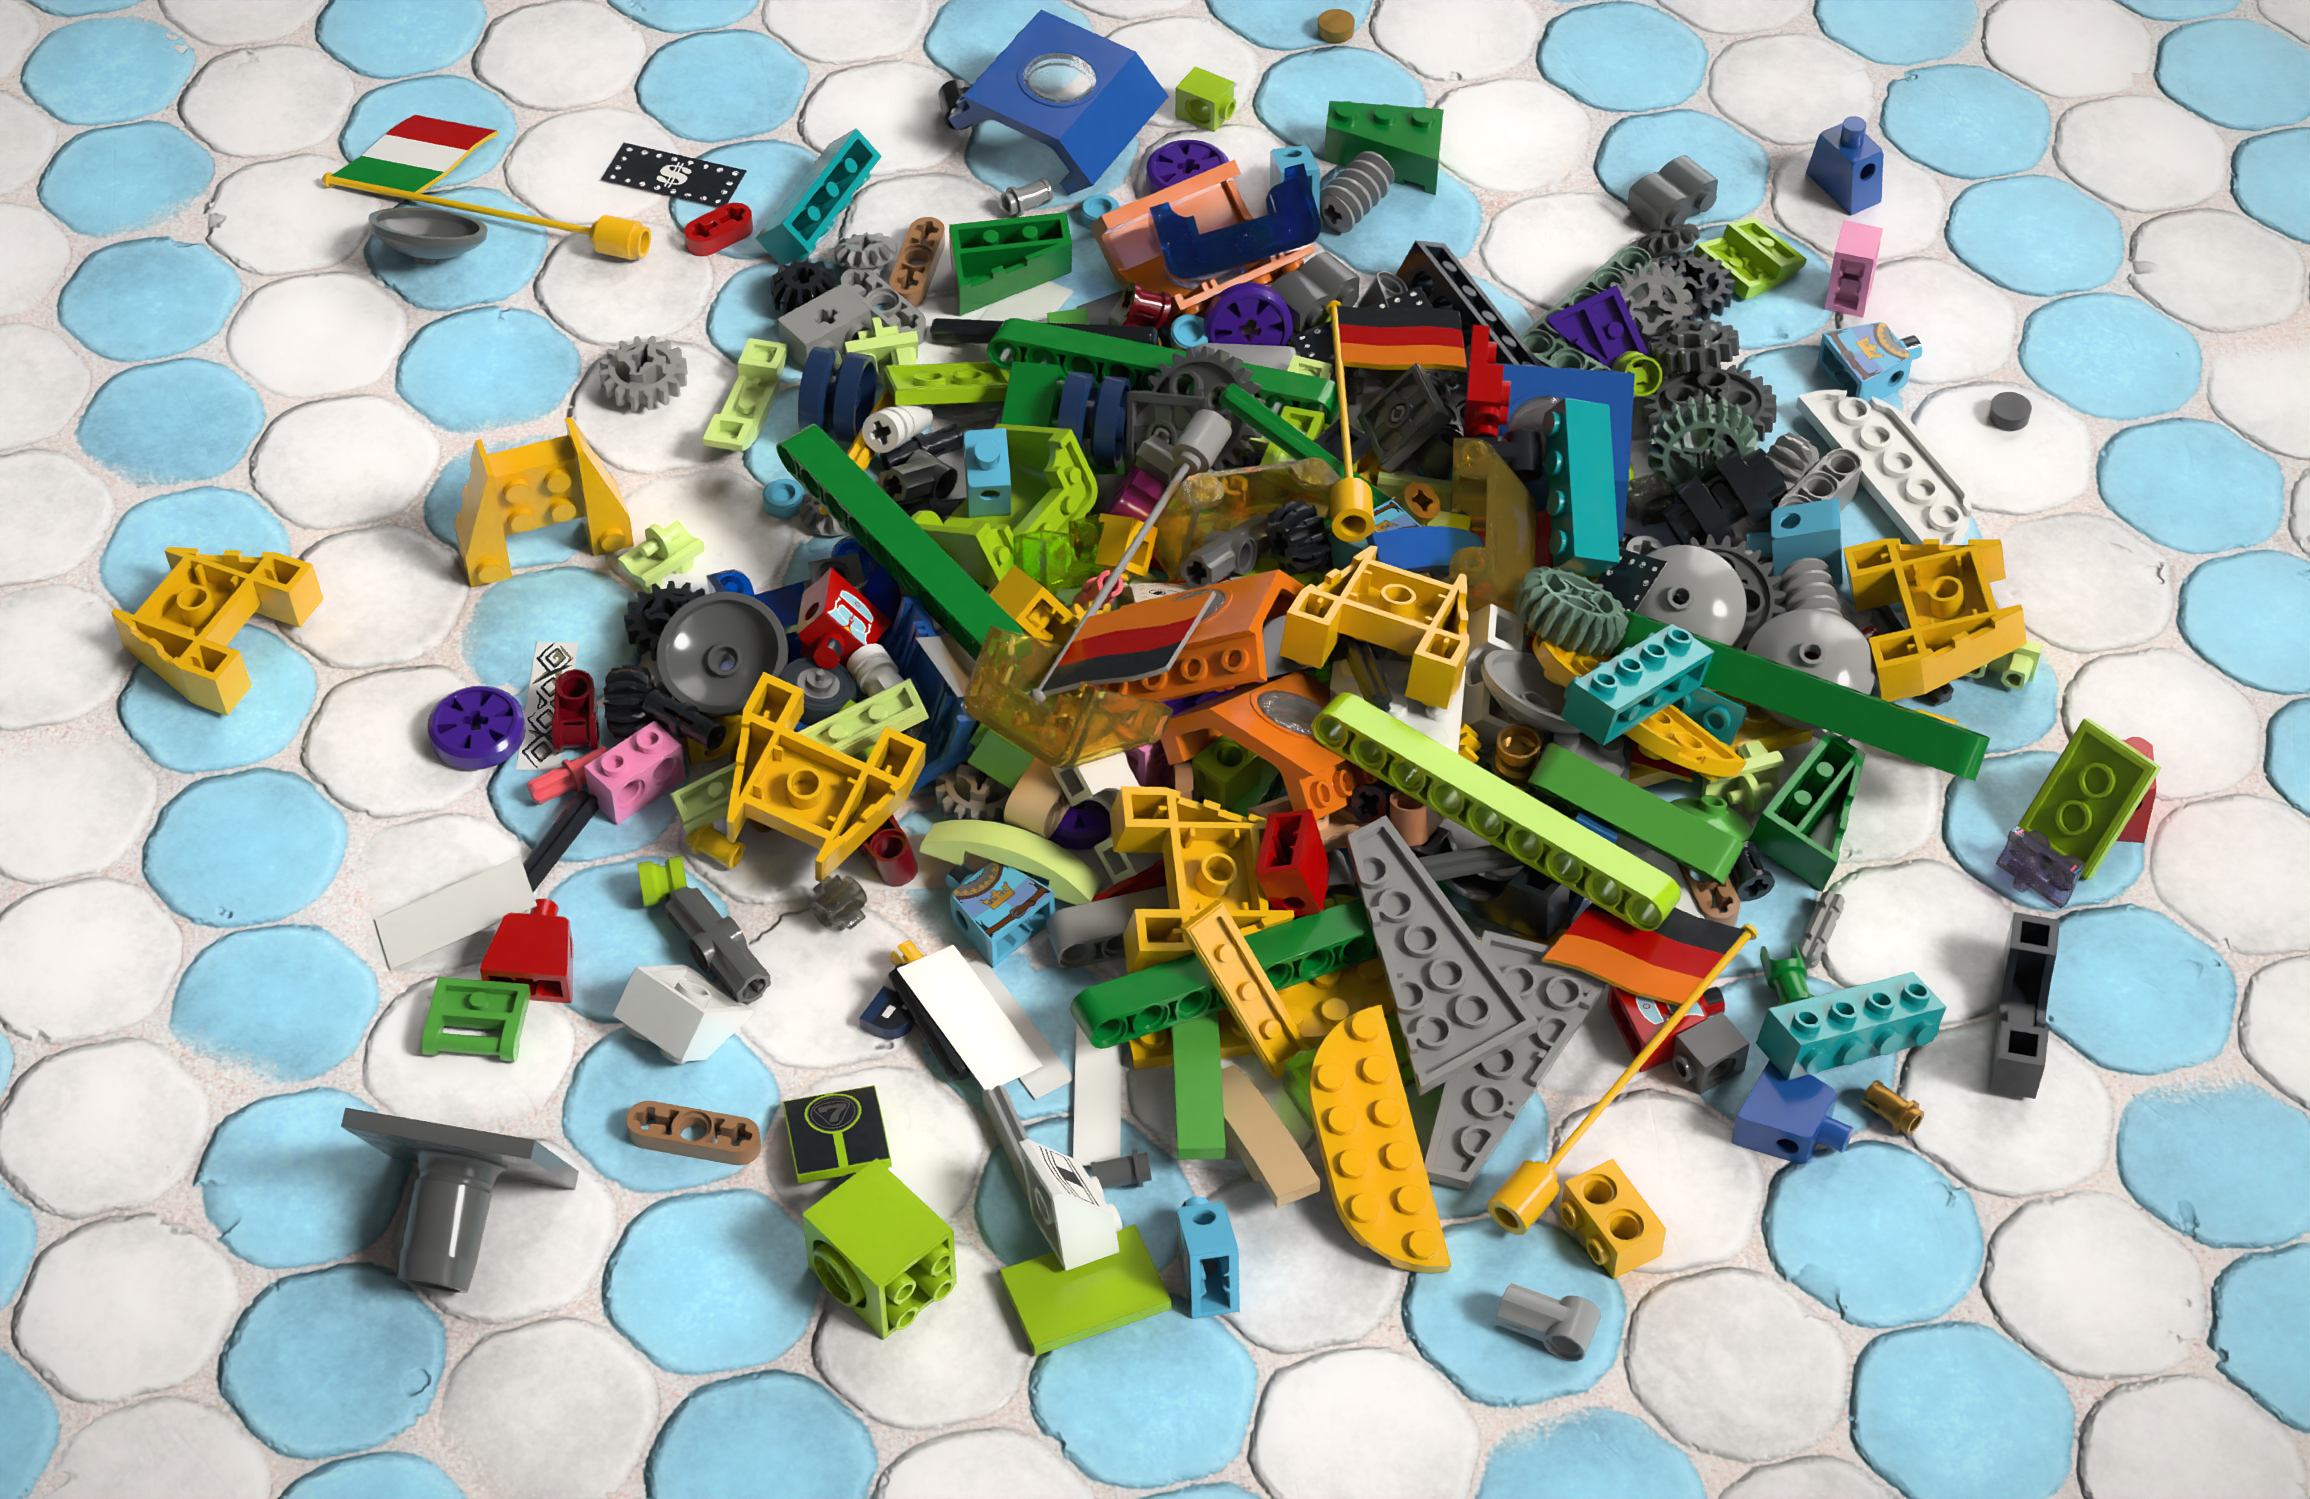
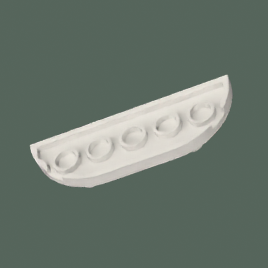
[1796,390,1972,545]

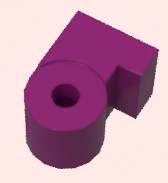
[1105,465,1167,522]

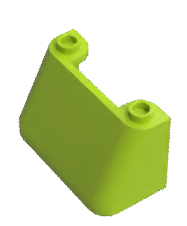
[911,424,1098,589]

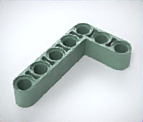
[1520,246,1651,371]

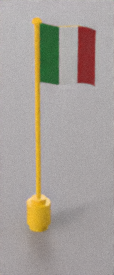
[322,115,651,260]

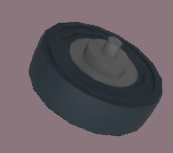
[779,656,857,725]

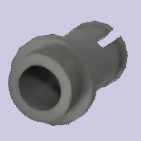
[1090,1150,1152,1189]

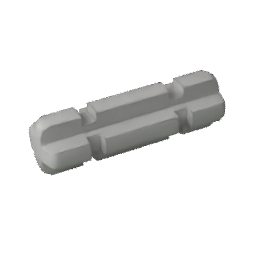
[1797,891,1845,968]

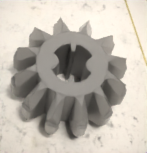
[1767,432,1819,503]

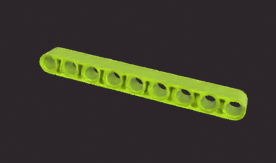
[1312,693,1681,931]

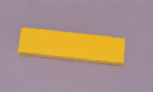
[1180,900,1313,1080]

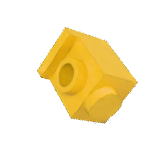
[1095,513,1158,582]

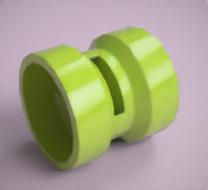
[1612,351,1662,396]
[637,855,687,907]

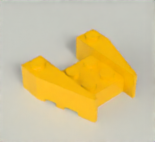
[454,417,634,587]
[1843,538,2027,702]
[1279,545,1469,710]
[111,547,323,716]
[727,672,926,882]
[1109,786,1294,975]

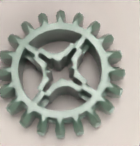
[1646,394,1759,494]
[1512,566,1629,657]

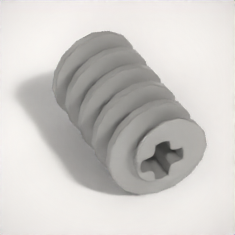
[1320,151,1396,233]
[1779,558,1843,618]

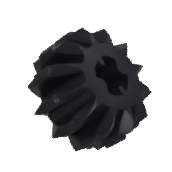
[770,257,837,315]
[1264,500,1332,575]
[603,665,656,739]

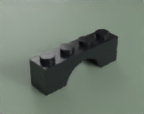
[1409,826,1570,941]
[1988,912,2060,1099]

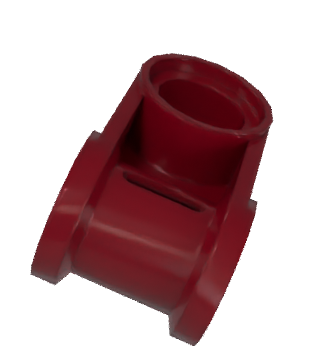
[1108,282,1171,330]
[552,669,600,753]
[857,814,918,887]

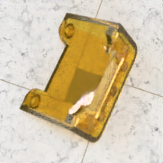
[1449,438,1537,637]
[1152,457,1341,581]
[964,626,1174,770]

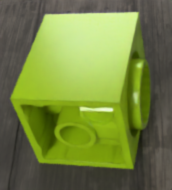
[802,1158,957,1340]

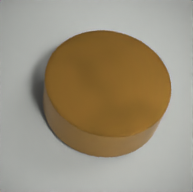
[1317,9,1355,43]

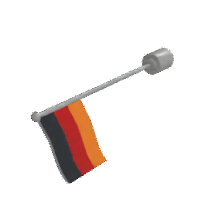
[1029,409,1232,704]

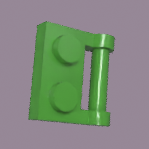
[422,977,531,1062]

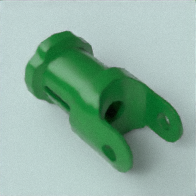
[1760,942,1815,1006]

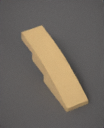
[1221,1064,1320,1209]

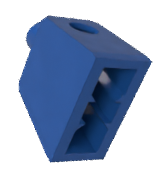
[1806,116,1884,216]
[1731,1059,1854,1164]

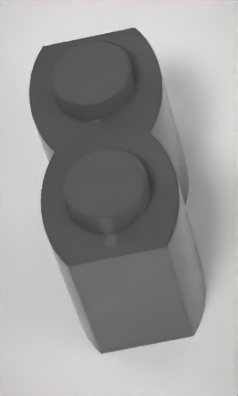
[1627,155,1718,231]
[1270,252,1360,333]

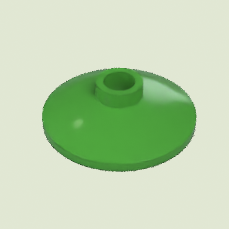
[1669,795,1752,842]

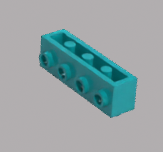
[755,128,882,265]
[1542,398,1620,577]
[1561,624,1714,746]
[1756,972,1947,1080]

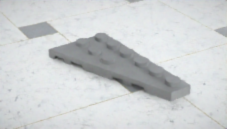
[1346,815,1539,1095]
[1424,930,1609,1191]

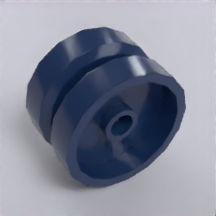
[798,347,877,442]
[1057,371,1131,468]

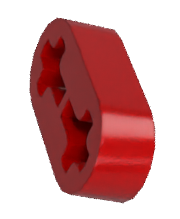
[684,202,753,256]

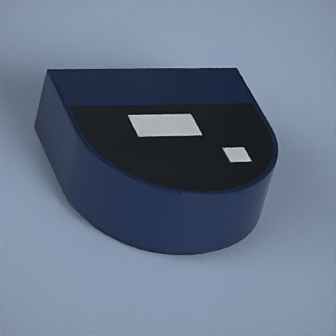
[859,986,915,1039]

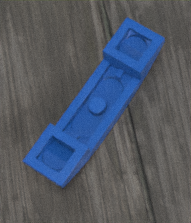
[1366,526,1496,584]

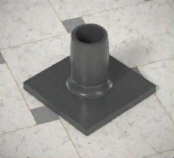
[341,1108,579,1293]

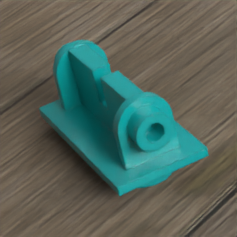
[1672,687,1748,746]

